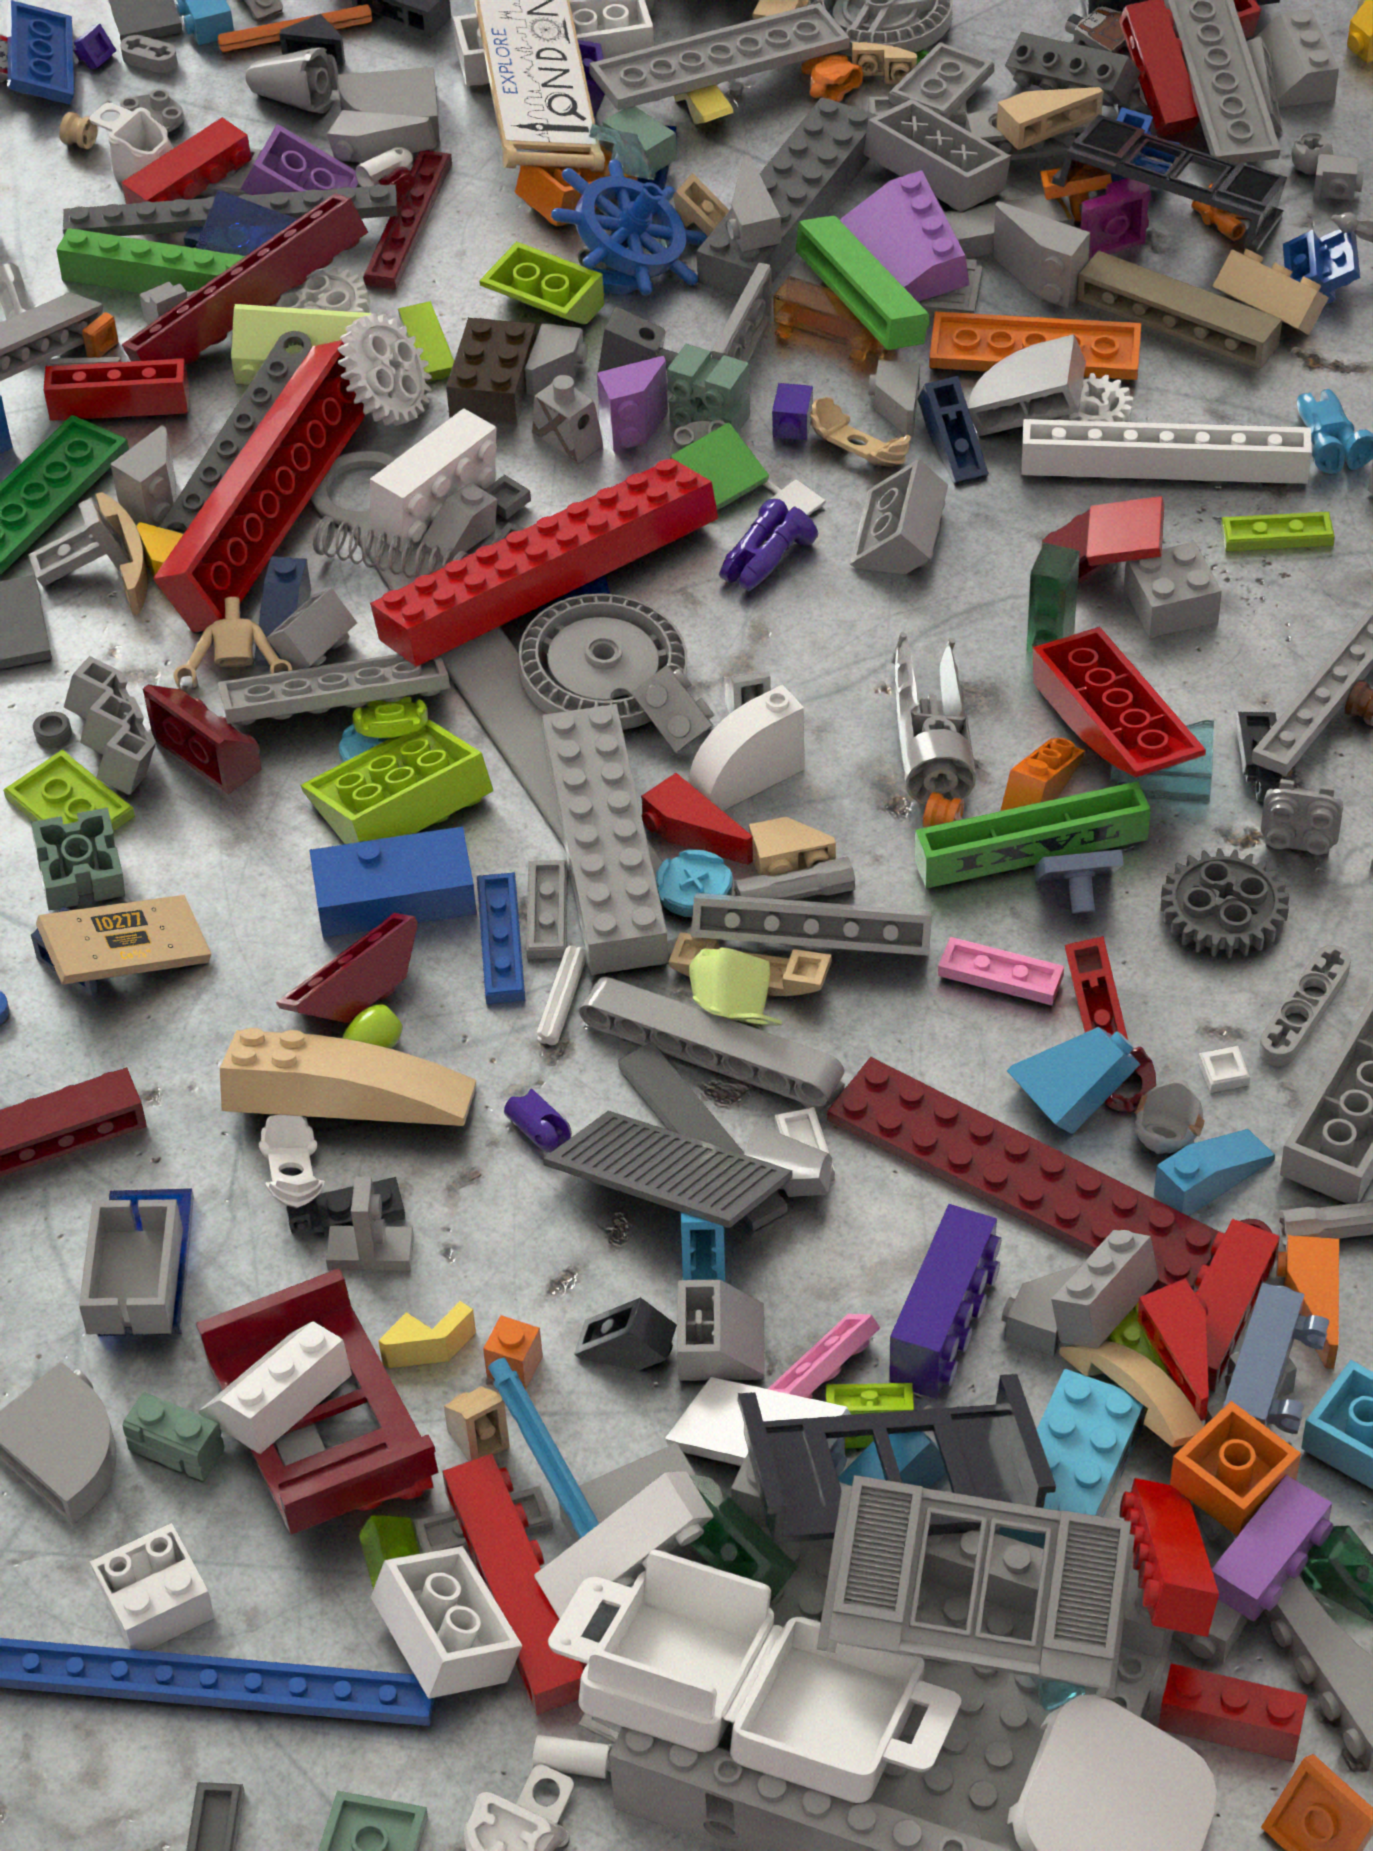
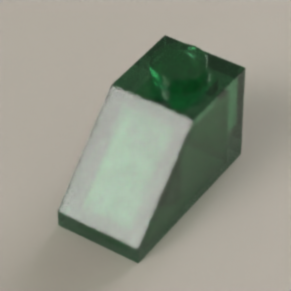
[1301,1525,1373,1622]

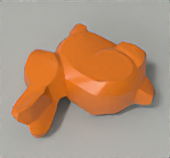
[801,54,863,102]

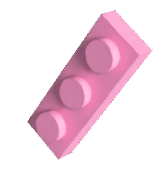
[938,937,1064,1005]
[768,1314,880,1399]

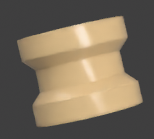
[59,112,98,150]

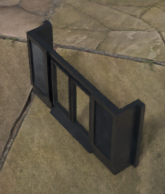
[1051,115,1287,252]
[737,1374,1056,1543]

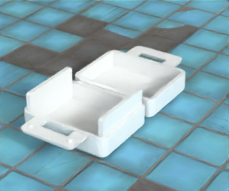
[548,1550,961,1803]

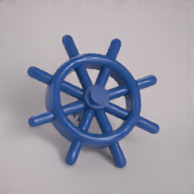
[551,159,707,296]

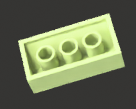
[231,304,371,385]

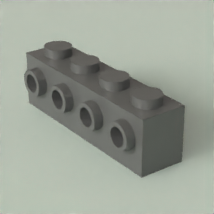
[1005,32,1141,107]

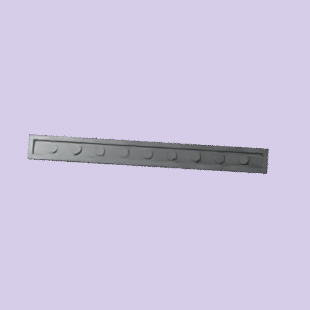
[63,185,398,236]

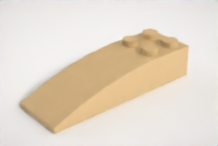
[220,1028,476,1126]

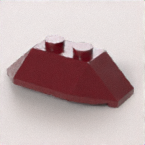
[276,913,418,1023]

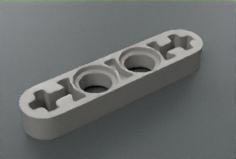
[1259,945,1351,1066]

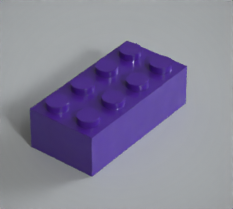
[889,1204,1002,1400]

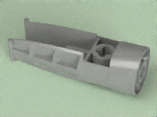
[891,632,976,805]

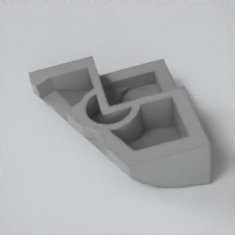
[744,1126,832,1197]

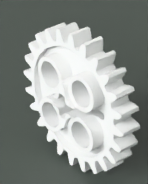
[271,267,371,313]
[338,313,432,426]

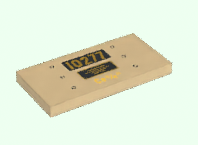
[36,895,211,985]

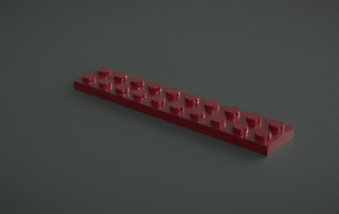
[827,1056,1219,1291]

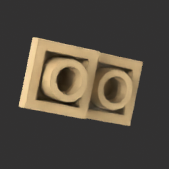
[852,42,917,84]

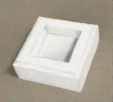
[1198,1046,1250,1093]

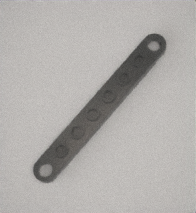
[160,331,312,531]

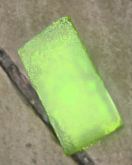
[359,1515,421,1590]

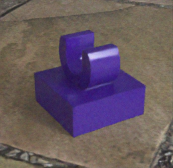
[73,24,117,69]

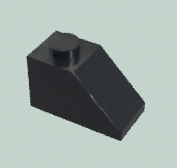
[574,1297,677,1370]

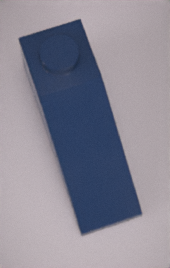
[917,376,989,484]
[254,556,311,666]

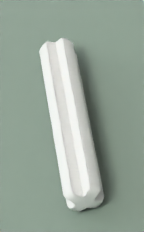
[537,945,586,1046]

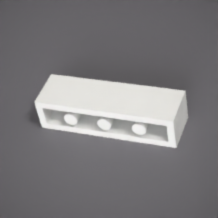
[534,1471,714,1619]

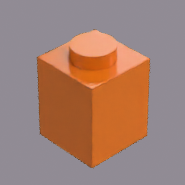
[483,1315,543,1390]

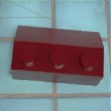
[143,684,262,795]

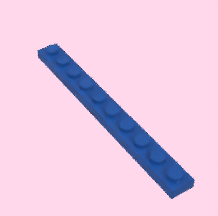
[0,1638,435,1726]

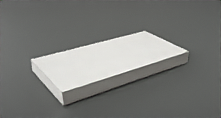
[665,1377,851,1466]

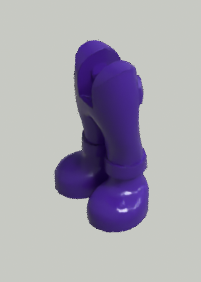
[719,499,819,592]

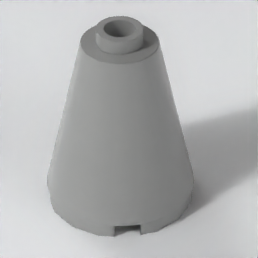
[246,48,338,114]

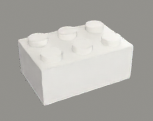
[371,1546,522,1699]

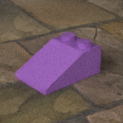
[240,124,359,195]

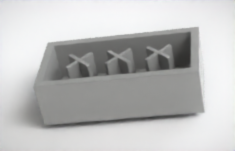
[863,99,1011,212]

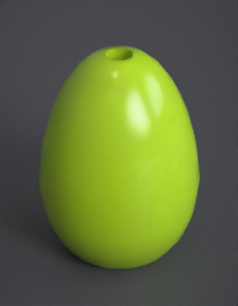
[342,1005,403,1049]

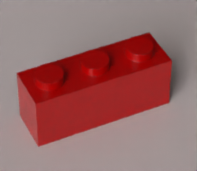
[1158,1663,1308,1762]

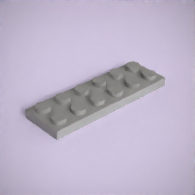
[218,654,450,725]

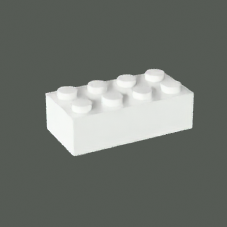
[370,408,497,552]

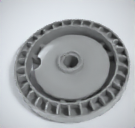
[808,0,953,56]
[519,594,688,730]

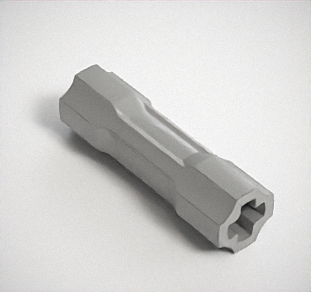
[0,262,31,319]
[734,856,856,900]
[1278,1199,1373,1246]

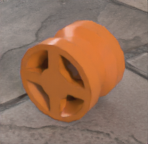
[923,792,964,828]

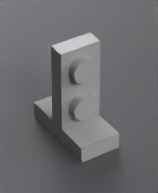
[29,498,130,587]
[326,1177,414,1271]

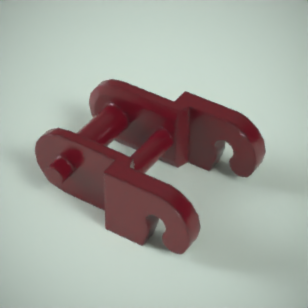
[378,167,415,202]

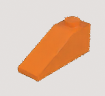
[1276,1235,1339,1369]

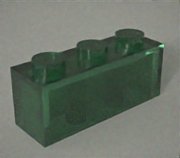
[1026,542,1080,652]
[689,1475,799,1601]

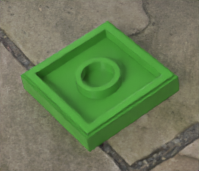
[670,422,769,510]

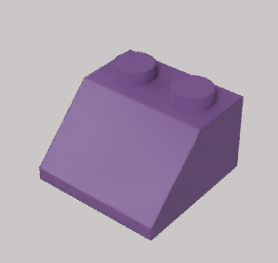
[597,356,668,452]

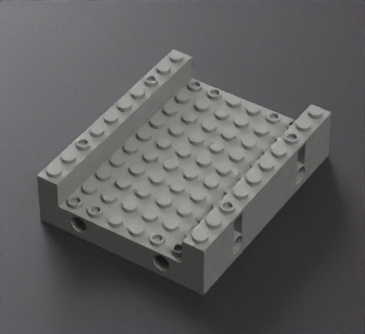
[609,1452,1173,1851]

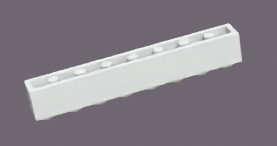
[1021,419,1312,484]

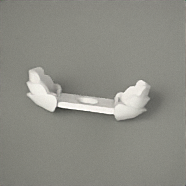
[259,1114,325,1208]

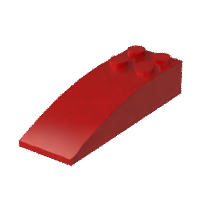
[1033,626,1206,778]

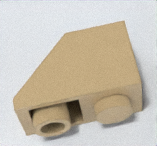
[749,817,836,876]

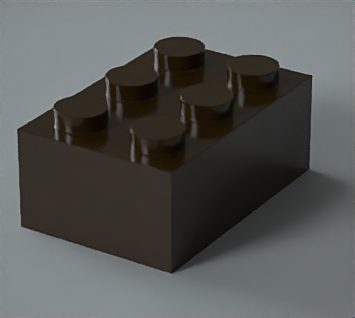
[446,317,537,425]

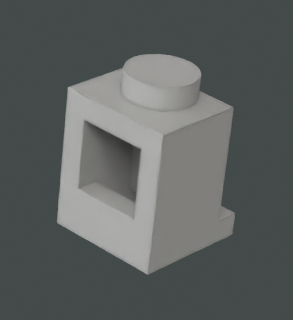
[1313,154,1364,202]

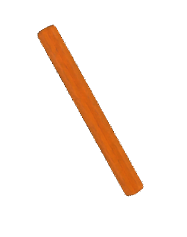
[218,5,372,53]

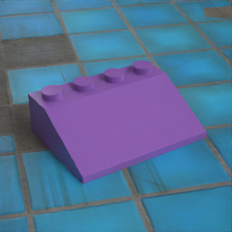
[840,170,969,302]

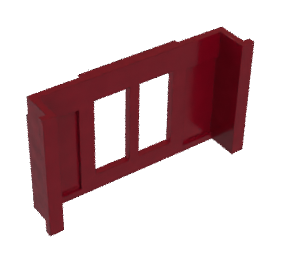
[196,1268,439,1535]

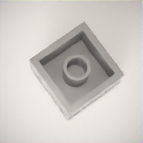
[1124,541,1222,639]

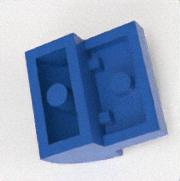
[1283,229,1361,304]

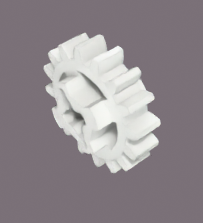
[1059,373,1133,422]

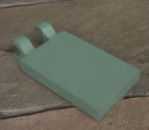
[318,1790,428,1851]

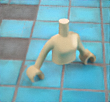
[174,597,292,689]

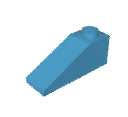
[1154,1129,1275,1216]

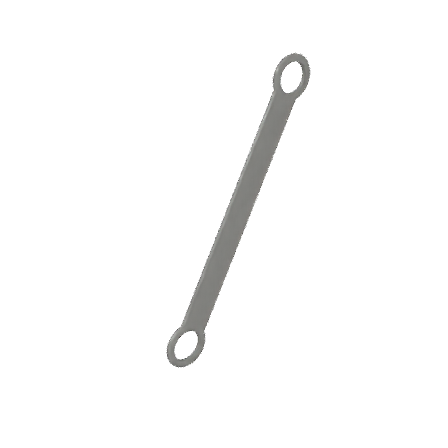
[311,451,692,960]

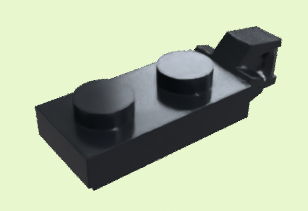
[1236,711,1282,801]
[286,1177,405,1237]

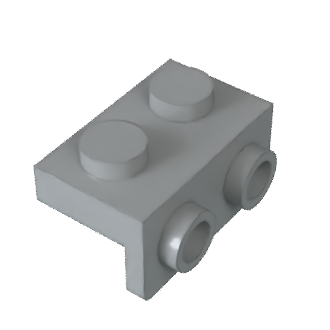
[631,665,715,753]

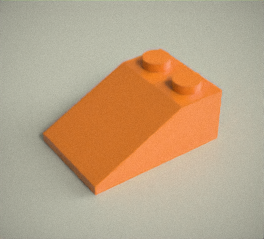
[514,143,638,226]

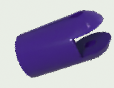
[504,1088,572,1153]

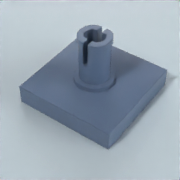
[1034,849,1124,914]

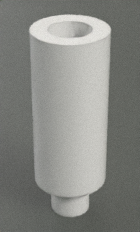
[532,1735,611,1779]

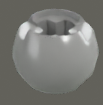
[1291,133,1334,175]

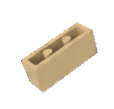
[1213,249,1328,335]

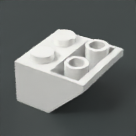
[90,1523,215,1651]

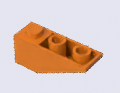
[1000,738,1086,811]

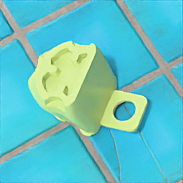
[689,947,782,1028]

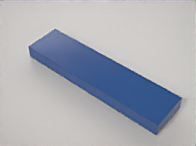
[477,872,526,1004]

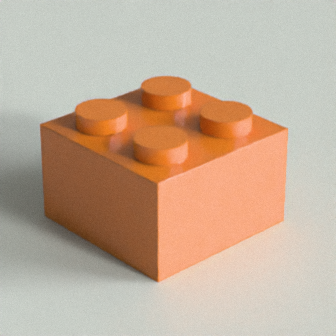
[1170,1401,1301,1536]

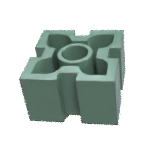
[667,343,750,433]
[31,807,125,911]

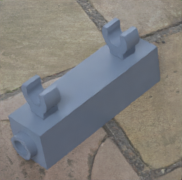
[1222,1283,1330,1434]

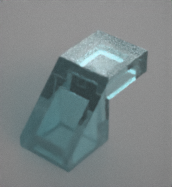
[589,124,655,180]

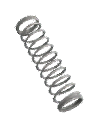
[313,516,468,578]

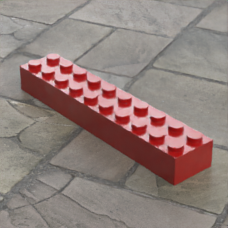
[153,340,366,632]
[370,458,719,667]

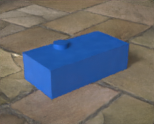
[309,826,477,938]

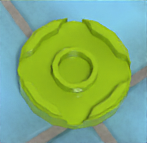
[352,696,428,738]

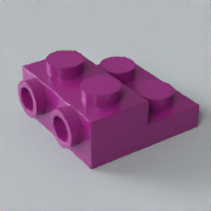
[1081,178,1151,261]

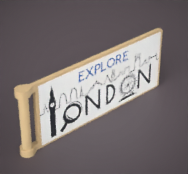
[474,0,605,172]

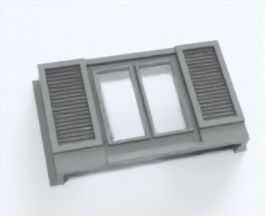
[817,1475,1135,1700]

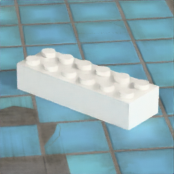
[453,0,654,87]

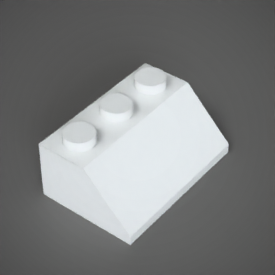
[199,1322,352,1454]

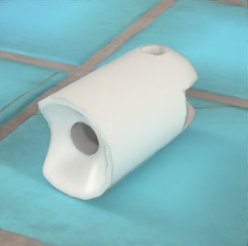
[355,147,413,187]

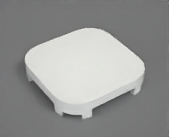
[1007,1694,1217,1851]

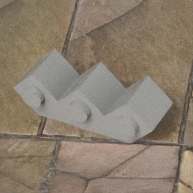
[63,656,156,795]

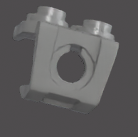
[1261,779,1343,855]

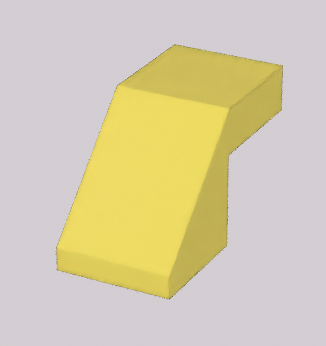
[674,85,734,125]
[378,1301,476,1368]

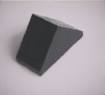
[279,14,345,66]

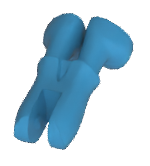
[1297,389,1373,474]

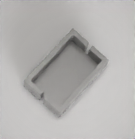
[79,1200,183,1334]

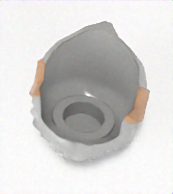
[1134,1080,1205,1154]

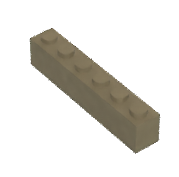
[1077,250,1282,369]

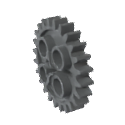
[1160,848,1289,958]

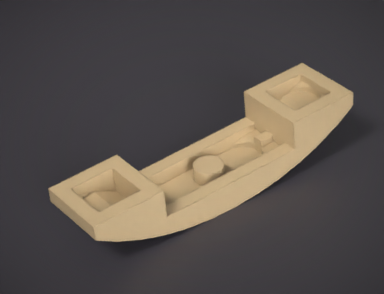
[96,492,148,615]
[668,932,832,996]
[1059,1341,1203,1447]

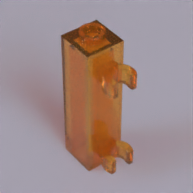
[773,275,889,364]

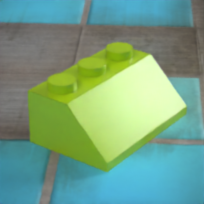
[479,241,604,325]

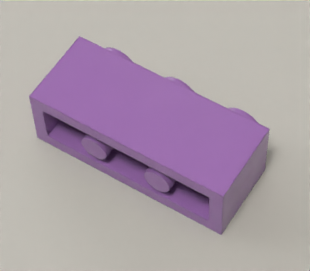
[1212,1475,1333,1622]

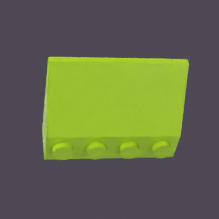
[300,719,494,844]

